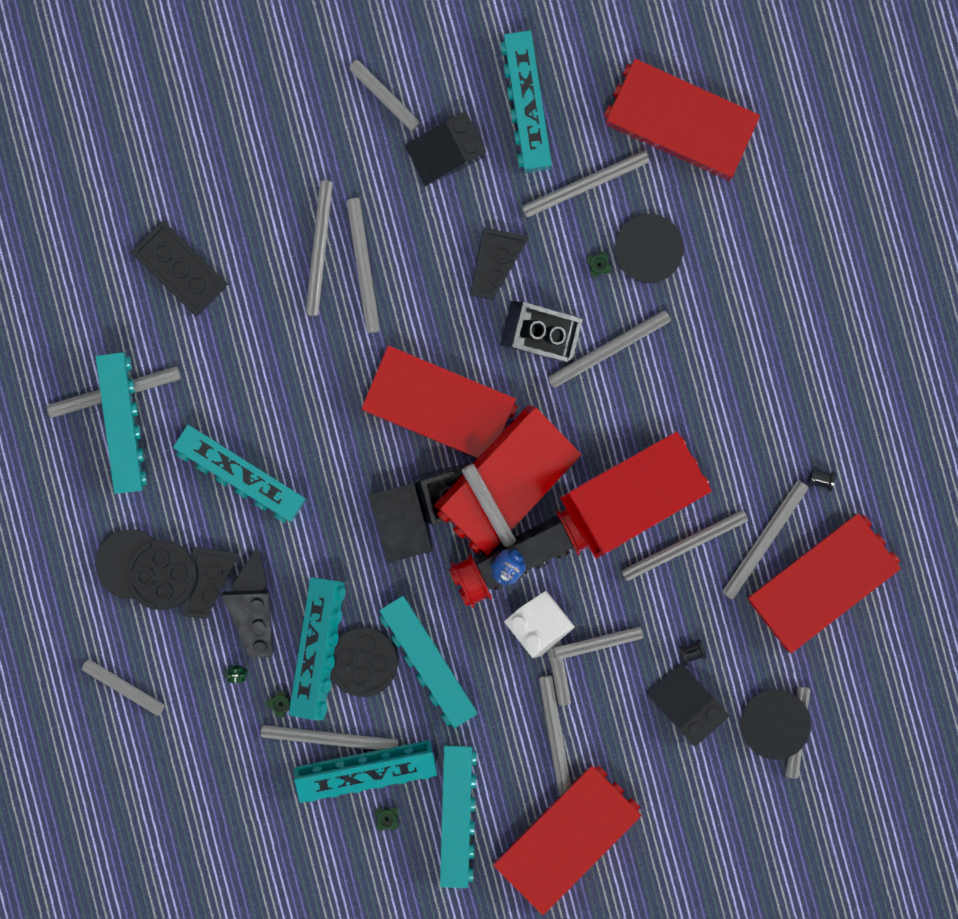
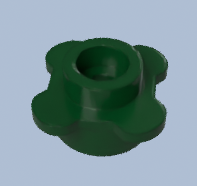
[587,252,612,278]
[224,665,248,683]
[267,690,291,718]
[375,807,399,831]

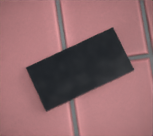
[131,220,229,317]

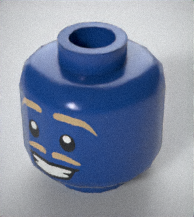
[491,550,526,585]

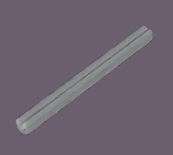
[522,151,649,217]
[306,180,333,316]
[347,198,380,333]
[548,311,671,388]
[47,367,181,418]
[722,481,809,600]
[621,511,748,581]
[539,676,571,796]
[261,725,399,750]

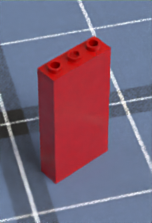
[604,59,761,181]
[361,346,518,459]
[434,405,582,556]
[560,431,712,559]
[746,513,901,653]
[493,764,642,915]

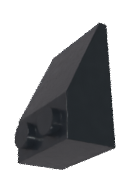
[405,111,486,187]
[500,301,583,363]
[413,462,474,525]
[369,483,432,563]
[646,663,729,747]

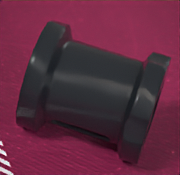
[808,466,836,492]
[678,639,707,666]

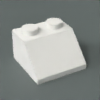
[504,591,575,658]

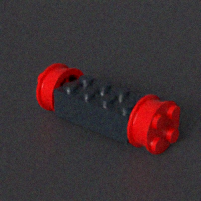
[448,509,588,608]

